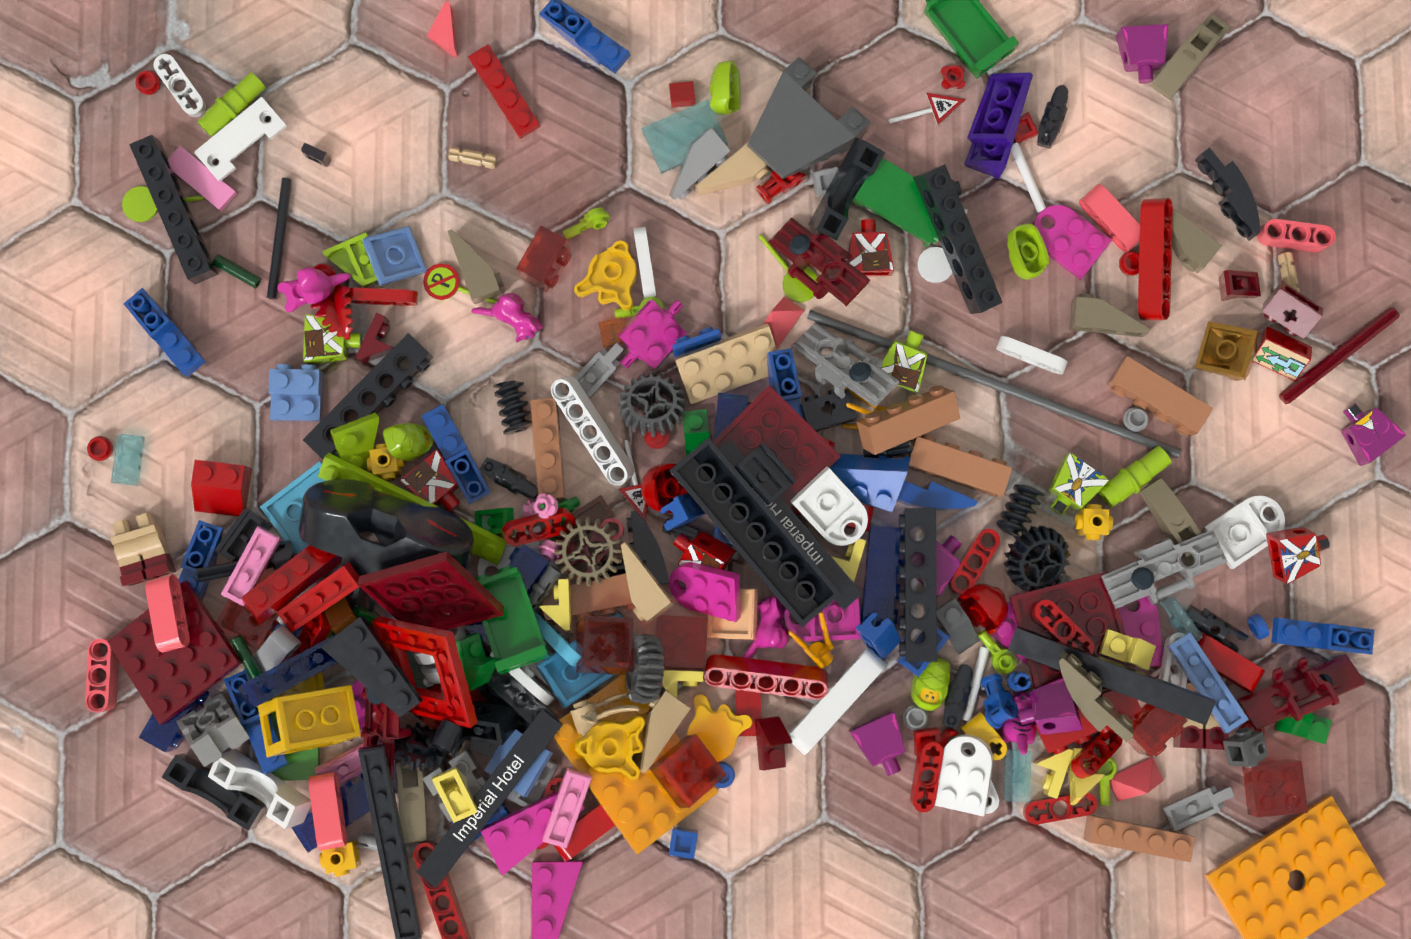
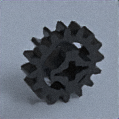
[394,723,447,772]

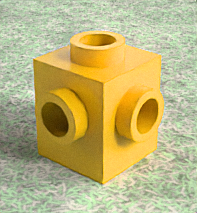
[367,443,405,481]
[1075,504,1113,541]
[319,839,361,877]

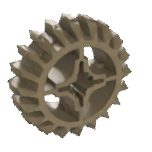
[554,517,622,586]

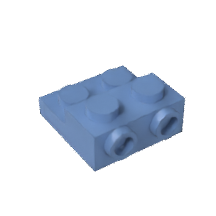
[269,364,324,422]

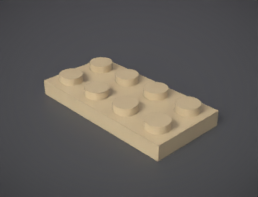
[674,324,777,404]

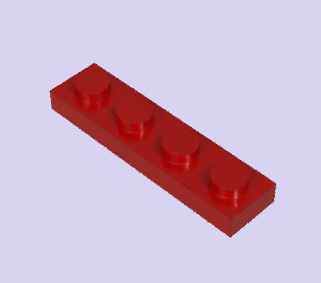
[468,44,540,139]
[277,562,359,632]

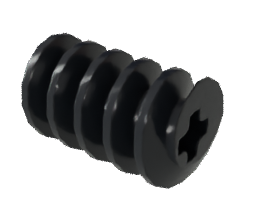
[493,380,532,435]
[996,484,1045,537]

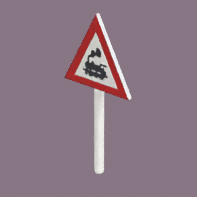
[888,93,966,126]
[618,440,648,521]

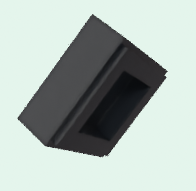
[301,142,332,167]

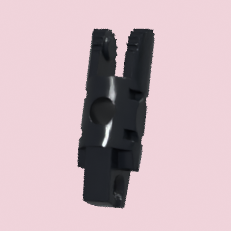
[1037,84,1069,149]
[480,457,538,500]
[1185,604,1249,653]
[943,664,972,729]

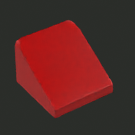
[669,81,695,108]

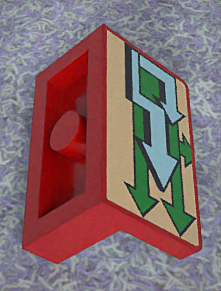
[1253,326,1312,381]

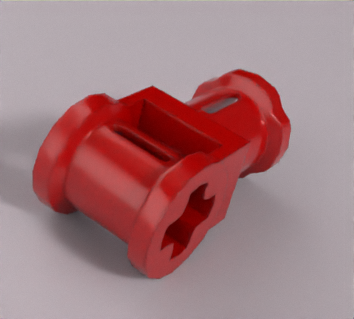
[755,171,807,205]

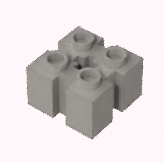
[176,693,250,767]
[423,749,488,822]

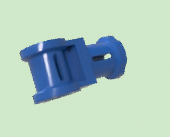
[981,674,1019,729]

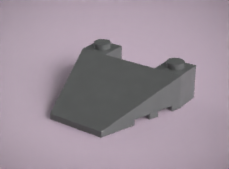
[747,57,871,179]

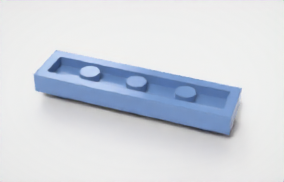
[1167,632,1249,733]

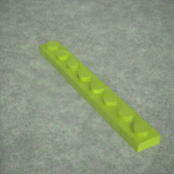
[318,453,507,565]

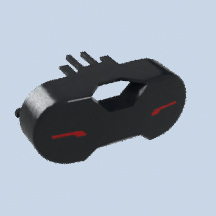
[298,479,474,613]

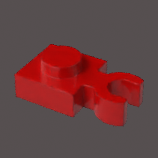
[913,727,958,757]

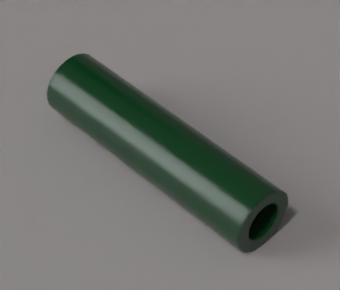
[212,254,261,289]
[230,634,265,685]

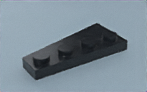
[321,616,423,717]

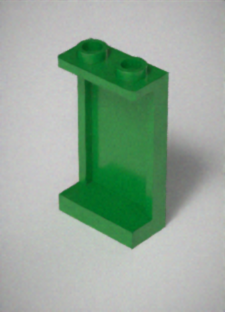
[924,0,1019,79]
[851,158,939,248]
[475,565,550,675]

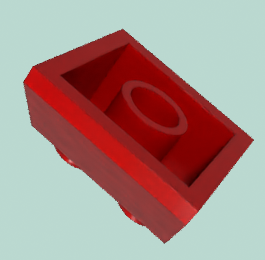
[191,460,252,517]

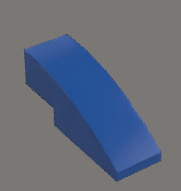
[896,481,978,511]

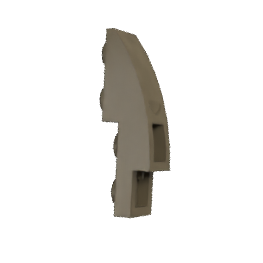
[1151,13,1231,100]
[1140,478,1201,577]
[1059,651,1134,743]
[394,742,427,844]

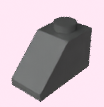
[937,598,980,654]

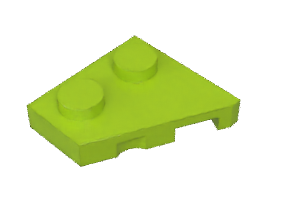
[322,232,378,288]
[330,413,379,469]

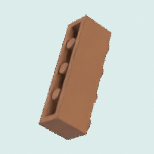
[1106,356,1213,436]
[857,385,960,455]
[530,398,566,501]
[908,435,1012,498]
[542,574,635,625]
[1083,815,1195,862]

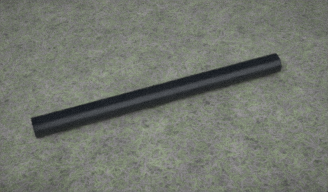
[267,178,292,300]

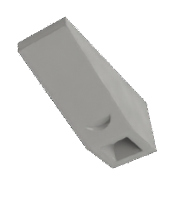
[669,127,730,200]

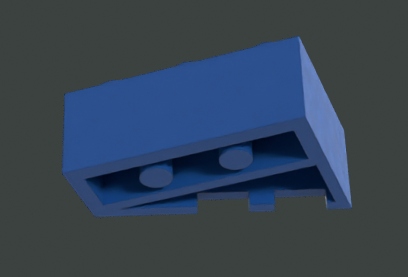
[830,454,911,512]

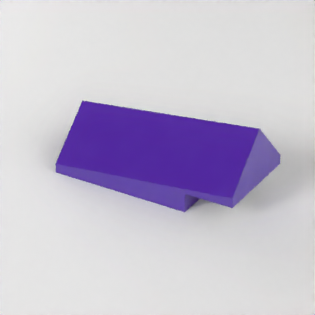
[964,72,1033,179]

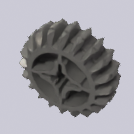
[619,372,686,438]
[624,634,665,704]

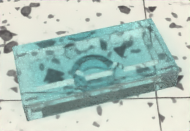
[111,434,145,486]
[1159,596,1203,641]
[1003,749,1031,802]

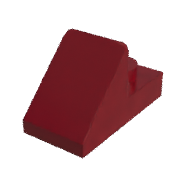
[1219,270,1261,301]
[355,312,393,363]
[755,716,793,771]

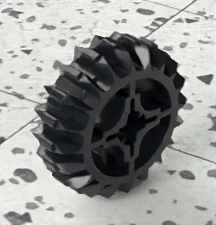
[1003,525,1071,591]

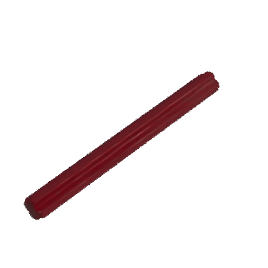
[1279,307,1400,404]

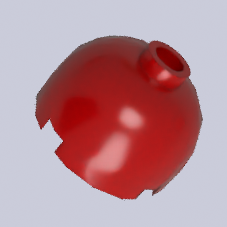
[641,463,688,513]
[957,584,1008,634]

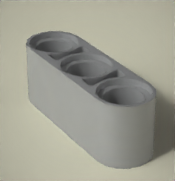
[244,625,301,689]

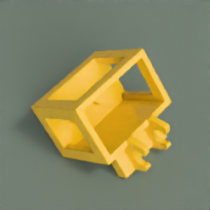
[258,669,361,758]

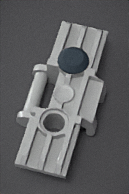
[792,322,899,407]
[1101,529,1228,609]

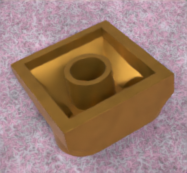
[1195,321,1259,381]

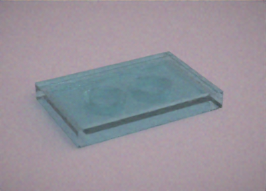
[641,100,728,174]

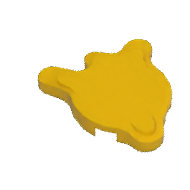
[574,240,637,311]
[687,694,753,770]
[575,715,645,780]

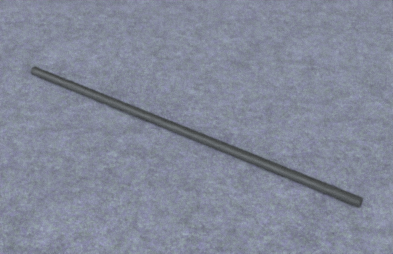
[807,310,1181,458]

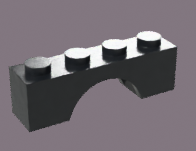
[808,138,885,241]
[162,753,267,831]

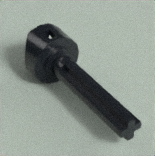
[196,540,293,582]

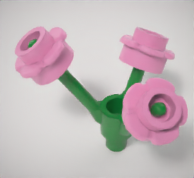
[523,493,580,561]

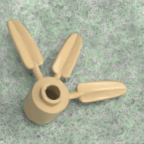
[570,693,639,737]

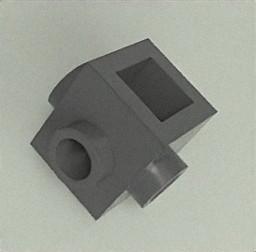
[1223,728,1268,767]

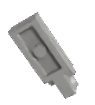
[565,343,625,399]
[1161,785,1234,832]

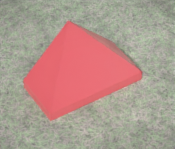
[427,1,458,57]
[763,296,804,349]
[1110,757,1164,801]

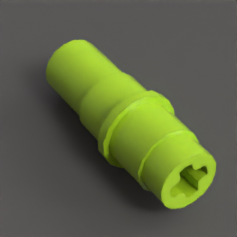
[197,72,266,138]
[1098,446,1172,508]

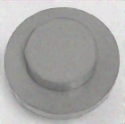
[1123,407,1148,432]
[903,705,928,730]

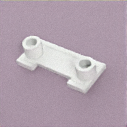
[194,97,287,182]

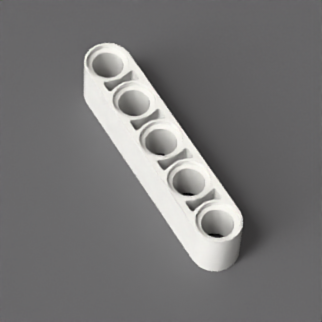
[551,376,634,485]
[789,647,887,755]

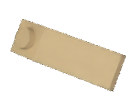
[696,143,770,195]
[621,542,675,622]
[639,691,690,773]

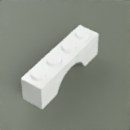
[208,749,311,829]

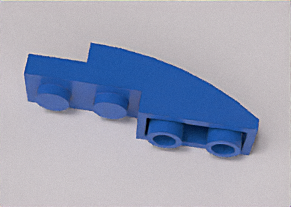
[539,0,631,74]
[123,288,206,378]
[767,348,804,419]
[421,404,491,504]
[179,520,224,602]
[1271,618,1374,655]
[224,670,290,774]

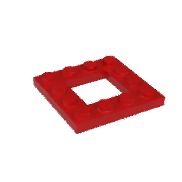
[372,616,478,728]

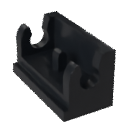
[215,508,272,562]

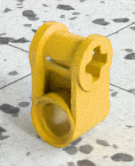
[961,712,1007,760]

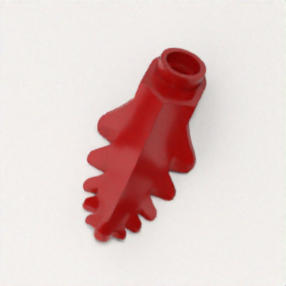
[311,263,353,340]

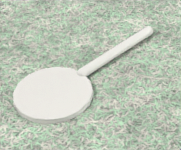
[917,209,968,283]

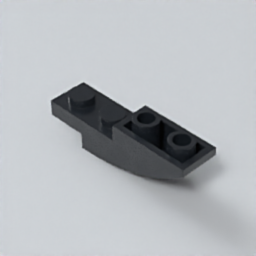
[1195,147,1260,241]
[627,511,669,585]

